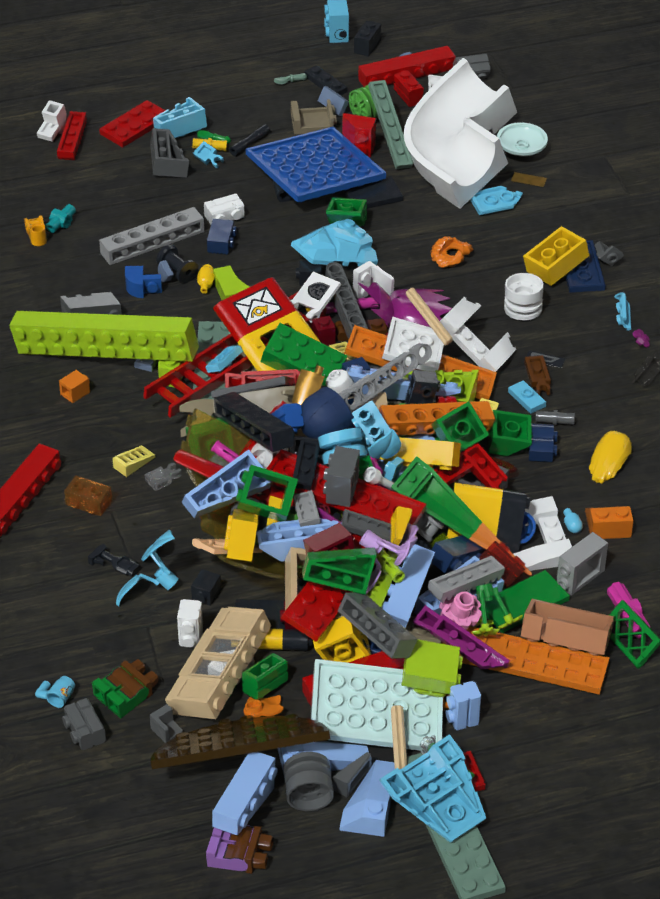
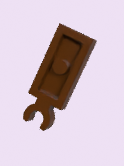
[524,355,551,395]

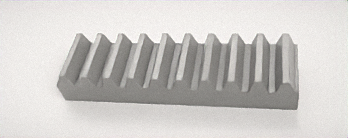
[428,556,505,603]

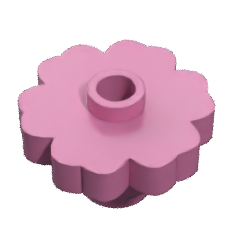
[439,591,482,630]

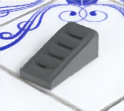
[333,752,371,797]

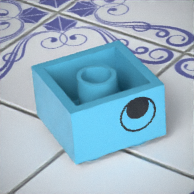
[324,0,349,43]

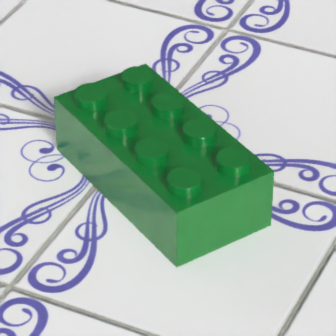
[260,323,347,386]

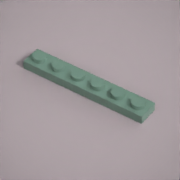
[368,80,413,169]

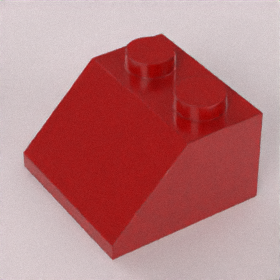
[342,113,376,157]

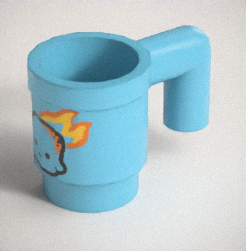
[35,676,75,708]

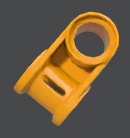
[24,215,47,246]

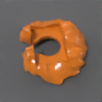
[431,237,473,268]

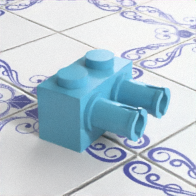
[351,400,391,446]

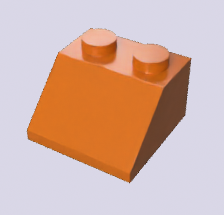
[585,506,633,539]

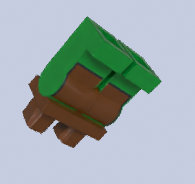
[92,659,158,719]

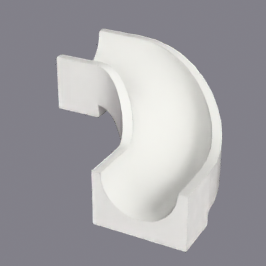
[404,58,517,209]

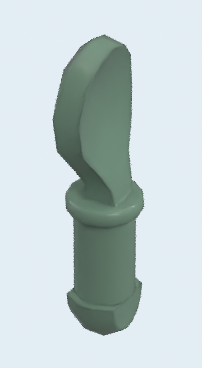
[274,73,307,84]

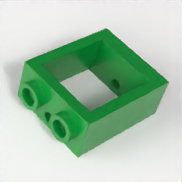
[236,465,298,522]

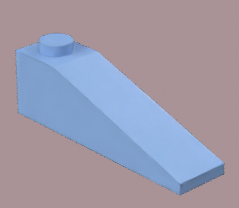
[278,741,369,778]
[340,760,395,837]

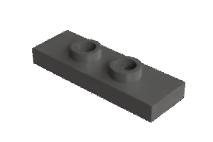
[341,509,401,546]

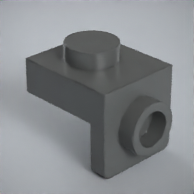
[594,241,624,266]

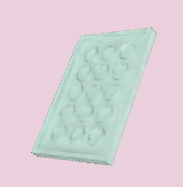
[311,659,443,751]

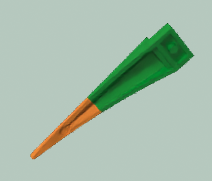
[391,456,532,576]

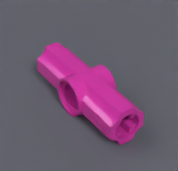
[607,582,651,639]

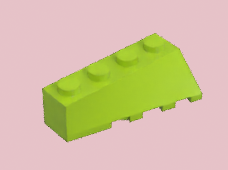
[404,370,479,402]

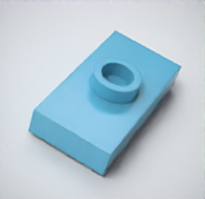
[205,345,243,373]
[508,380,546,414]

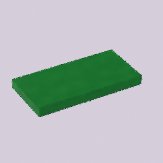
[485,570,570,633]

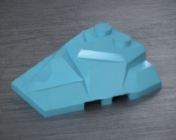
[291,219,378,266]

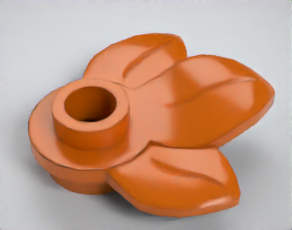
[244,695,284,718]

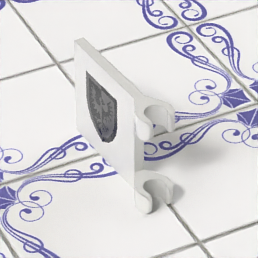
[291,272,341,323]

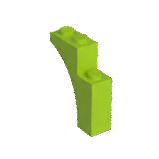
[213,265,250,300]

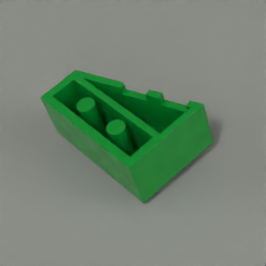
[302,547,377,595]

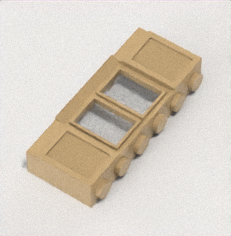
[165,607,271,719]

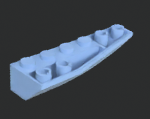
[346,365,461,400]

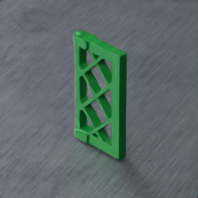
[609,600,660,669]

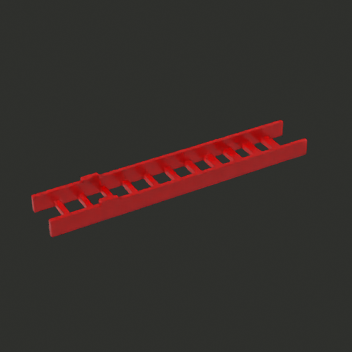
[143,292,327,418]

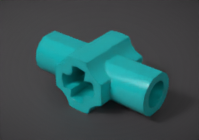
[46,204,76,233]

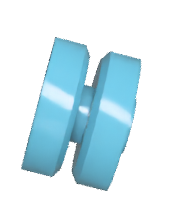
[318,428,367,466]

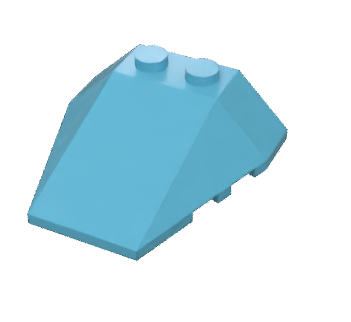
[379,734,486,843]

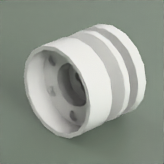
[504,273,544,320]

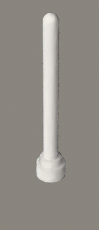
[363,466,394,491]

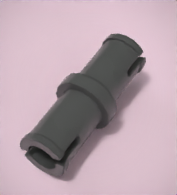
[536,410,575,425]

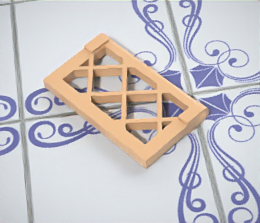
[192,538,263,554]

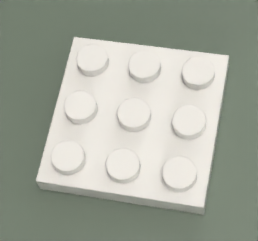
[382,317,444,372]

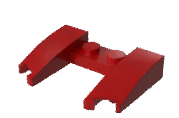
[433,442,508,489]

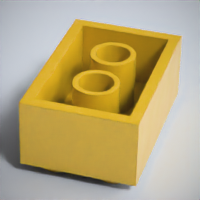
[523,226,589,286]

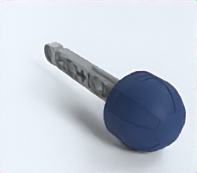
[301,343,432,439]

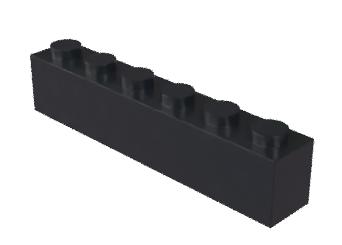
[214,392,295,452]

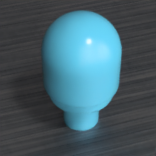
[563,508,583,533]

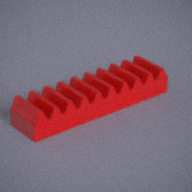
[57,111,87,160]

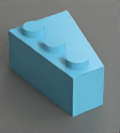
[153,97,207,138]

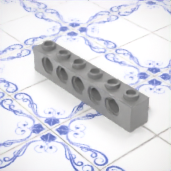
[99,207,204,265]

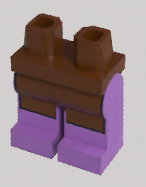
[206,825,273,874]

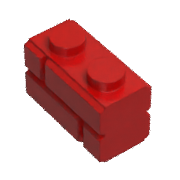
[394,71,424,107]

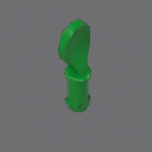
[197,130,231,144]

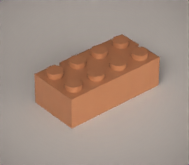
[521,599,614,655]

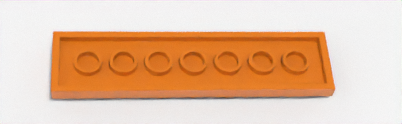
[344,325,497,400]

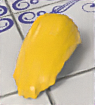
[589,431,632,484]

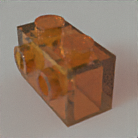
[64,475,112,516]

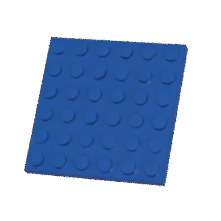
[246,127,386,202]

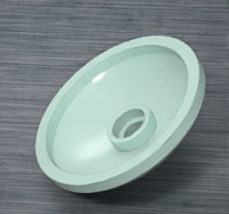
[497,123,548,156]

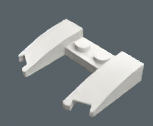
[440,297,516,372]
[514,496,572,571]

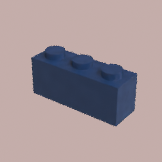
[431,536,485,573]

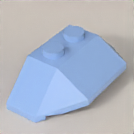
[256,518,339,561]

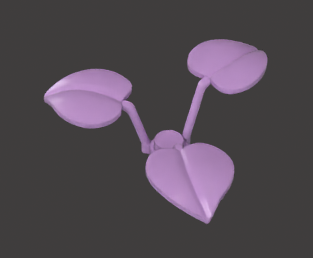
[359,523,419,594]

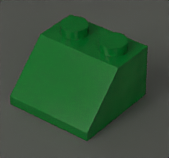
[326,198,367,227]
[489,410,532,456]

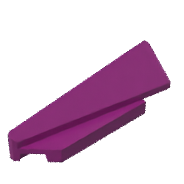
[413,605,510,669]

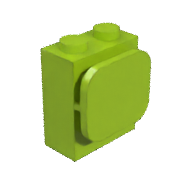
[401,639,463,697]

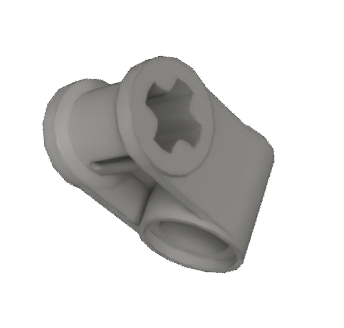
[416,513,444,542]

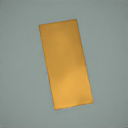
[511,172,547,187]

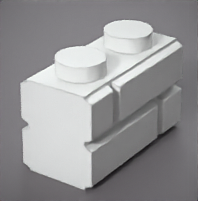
[204,194,244,225]
[177,599,203,647]

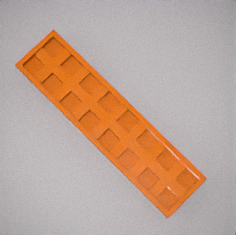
[441,626,609,695]

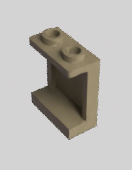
[291,99,337,134]

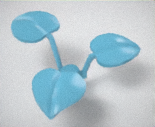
[352,428,401,479]
[116,530,179,607]

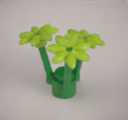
[472,583,523,637]

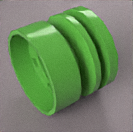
[349,85,379,118]

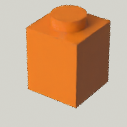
[59,370,90,403]

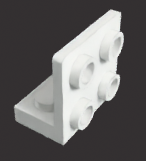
[353,261,394,299]

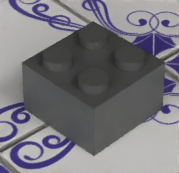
[323,446,360,507]

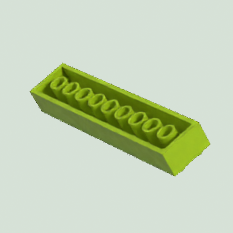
[9,311,199,361]

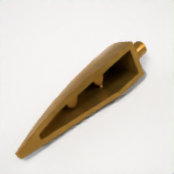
[292,365,325,436]

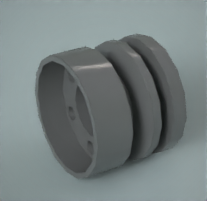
[284,752,333,811]

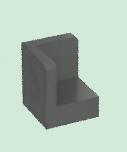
[150,704,183,743]

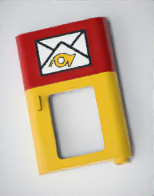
[213,277,320,371]

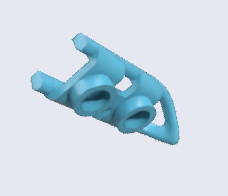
[614,292,631,331]

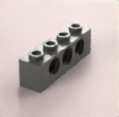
[338,592,418,659]

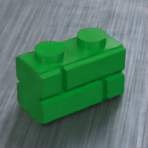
[242,653,288,700]

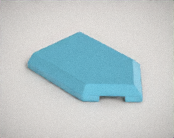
[470,186,523,216]

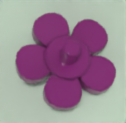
[633,329,650,348]

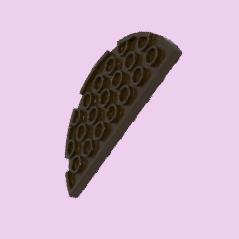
[151,714,330,769]

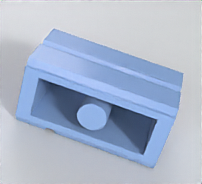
[446,681,481,730]

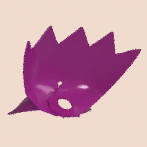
[358,282,452,328]

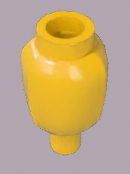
[197,264,214,293]

